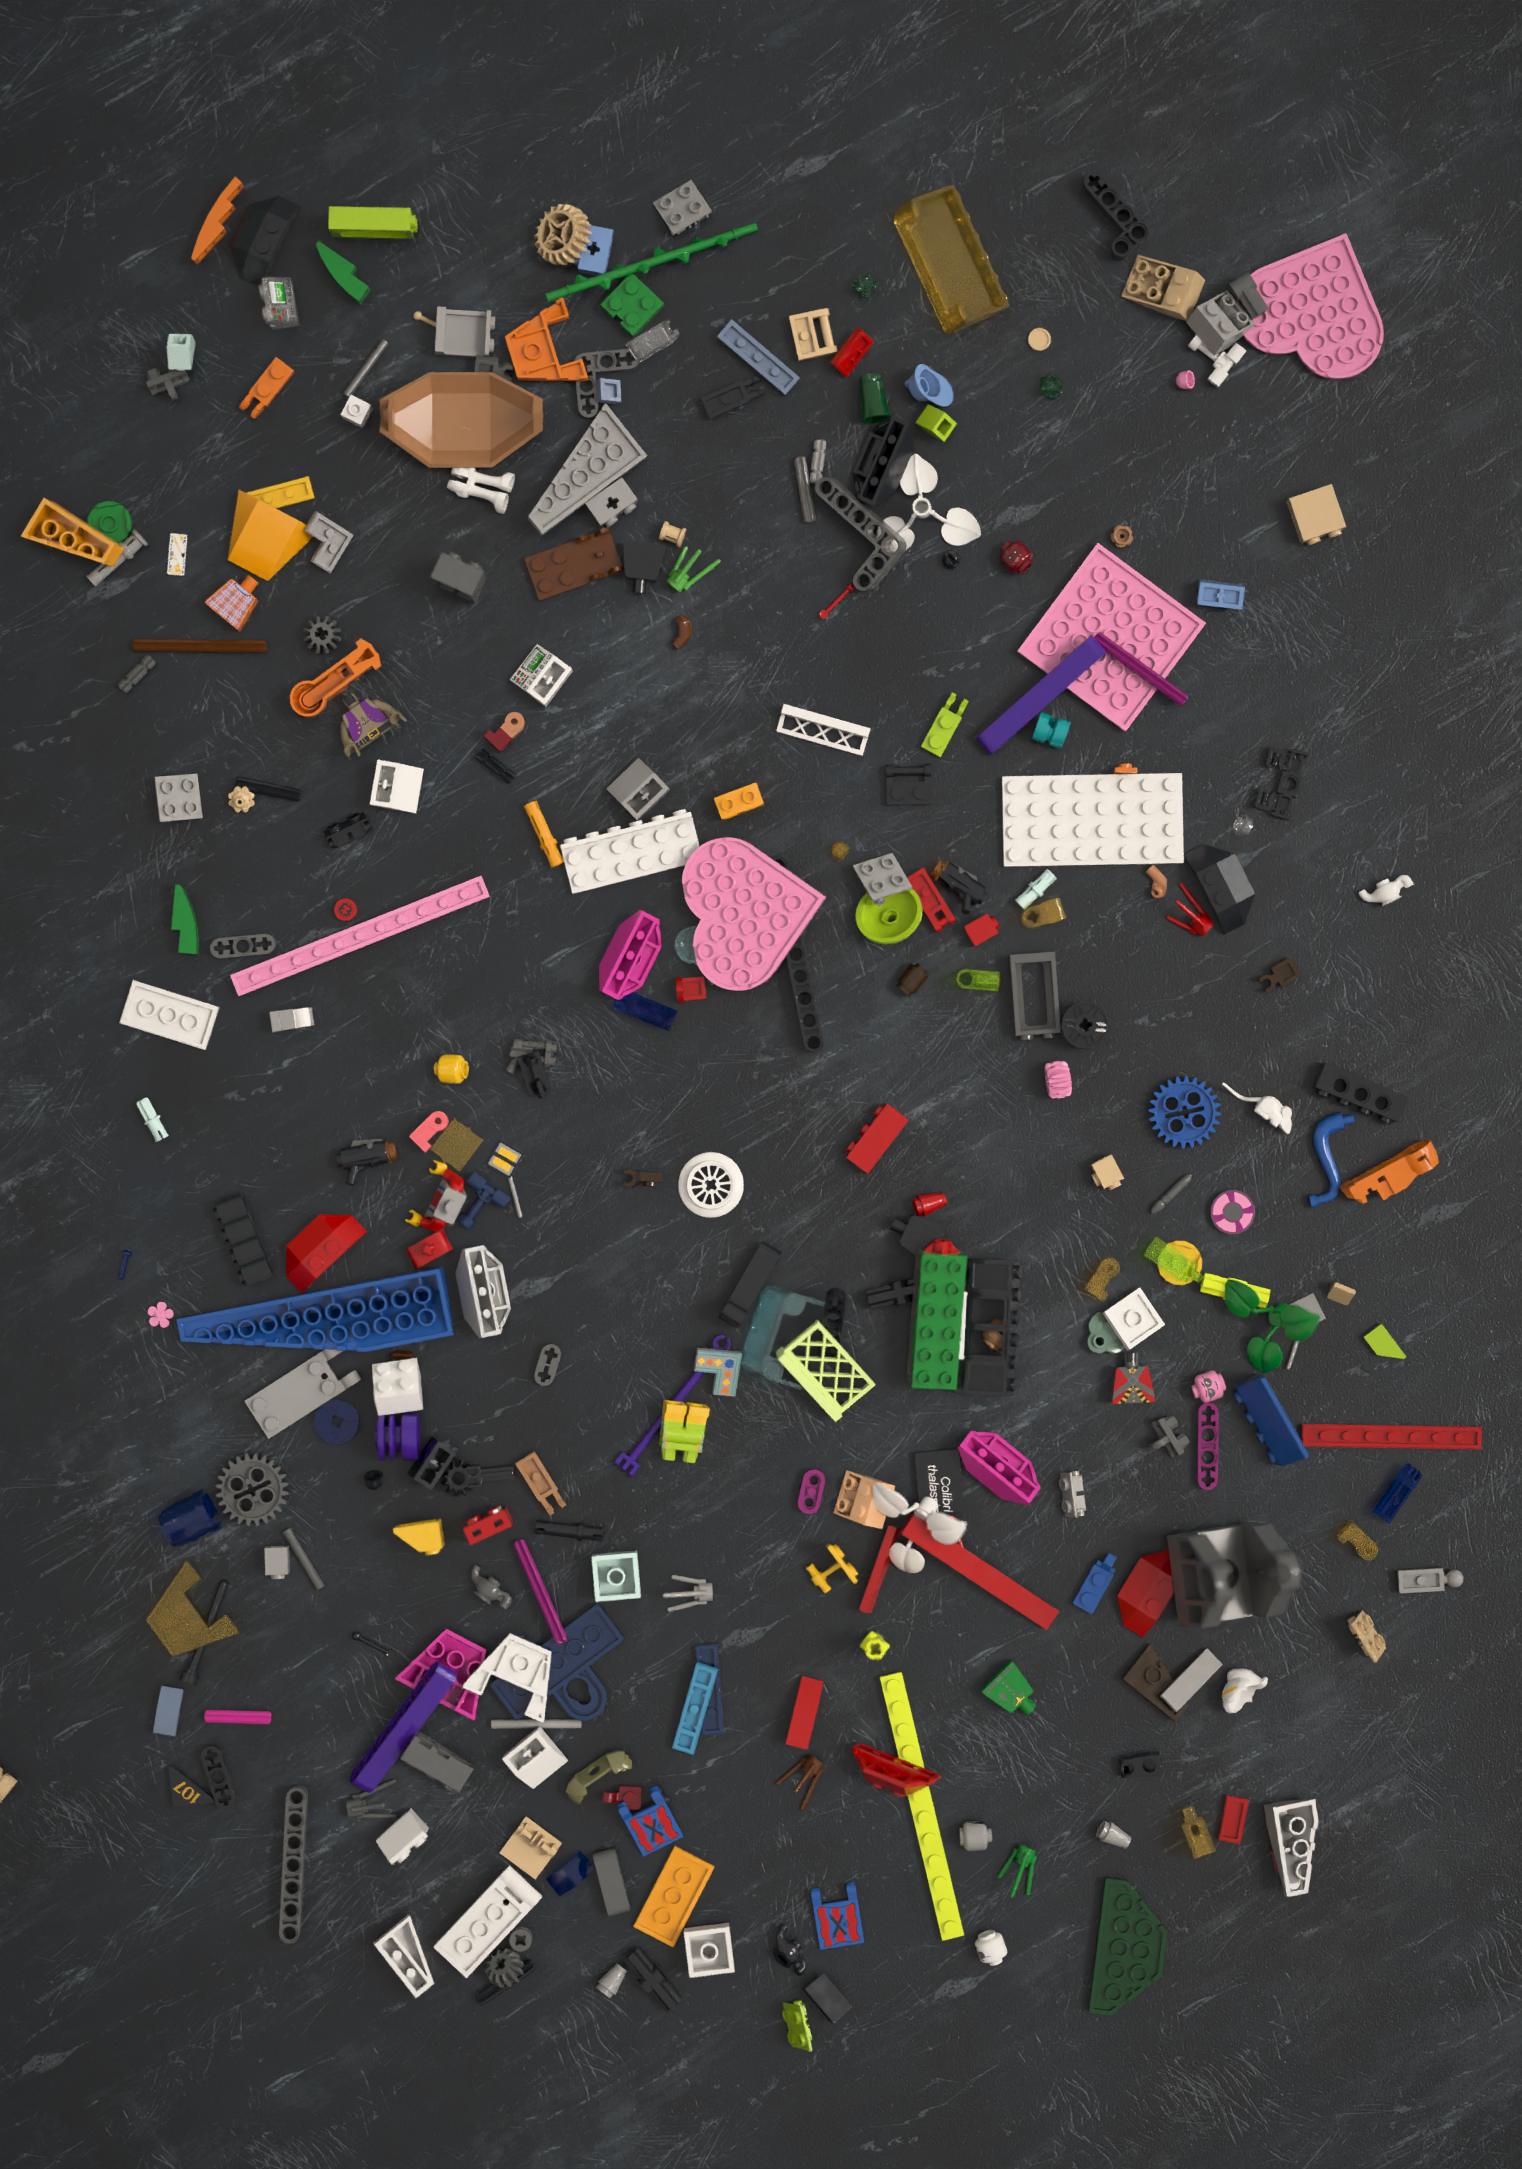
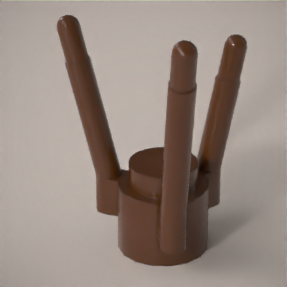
[775,1754,824,1811]

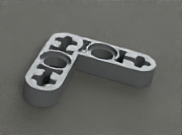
[575,349,639,419]

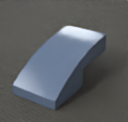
[153,1686,184,1737]

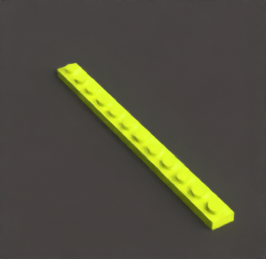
[880,1671,964,1941]

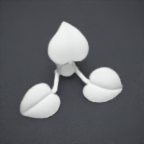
[875,454,981,552]
[873,1482,966,1573]

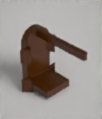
[393,1351,413,1361]

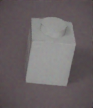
[264,1545,290,1579]

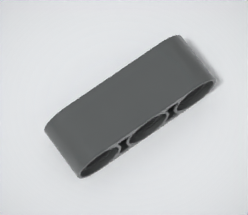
[593,1848,631,1917]

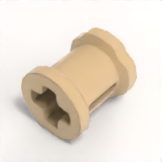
[659,521,687,547]

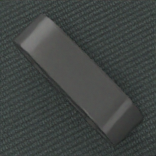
[534,1344,561,1386]

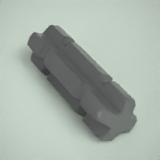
[118,655,156,693]

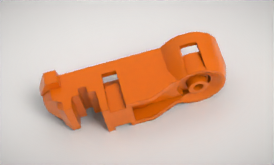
[290,639,381,718]
[1340,1139,1439,1204]

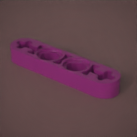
[1197,1402,1219,1490]

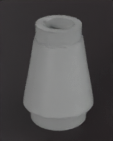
[1096,1821,1131,1849]
[596,1963,627,1998]

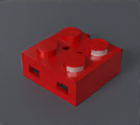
[463,1505,514,1545]

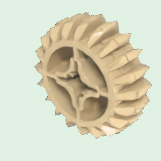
[534,204,592,266]

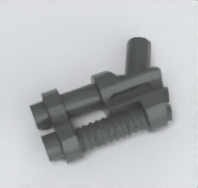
[506,1038,557,1074]

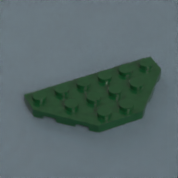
[1088,1877,1167,2016]

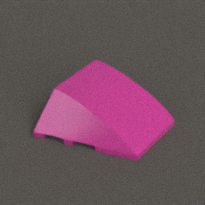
[395,1629,486,1721]

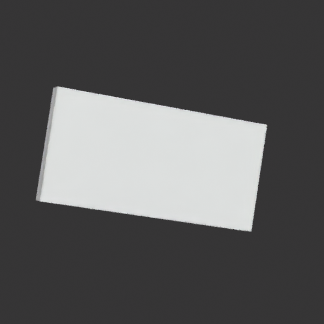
[119,980,219,1050]

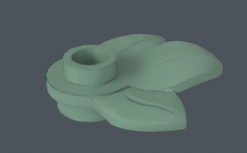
[1087,1312,1125,1354]

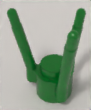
[997,1844,1037,1898]

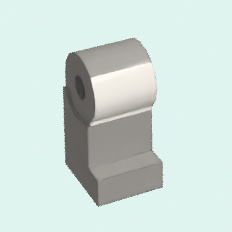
[270,1007,314,1032]

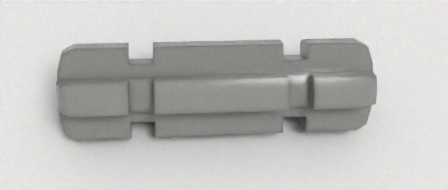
[810,440,826,484]

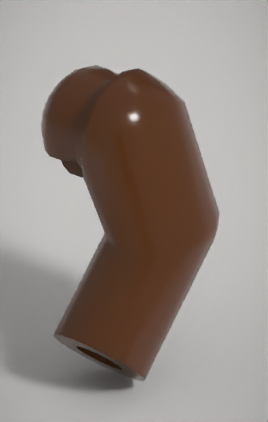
[671,615,692,650]

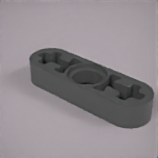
[210,934,276,959]

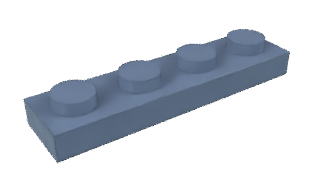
[717,319,800,396]

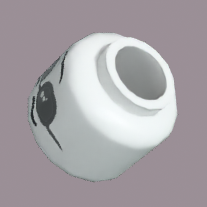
[975,1930,1007,1966]

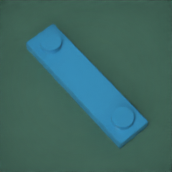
[672,1662,718,1755]

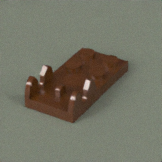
[524,528,624,601]

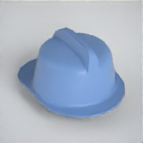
[905,364,953,407]

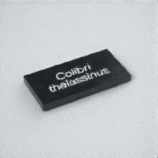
[914,1449,967,1539]

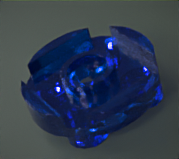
[314,1399,360,1444]

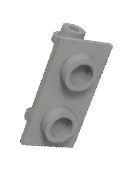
[1059,1471,1086,1518]

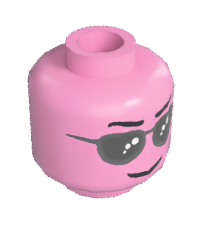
[1191,1370,1226,1403]

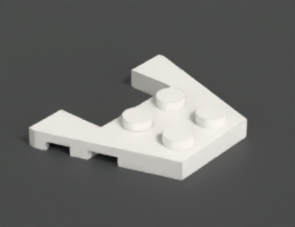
[462,1633,551,1723]

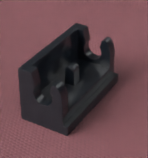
[801,1972,852,2024]

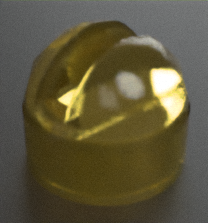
[831,842,851,862]

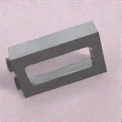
[1009,952,1061,1040]

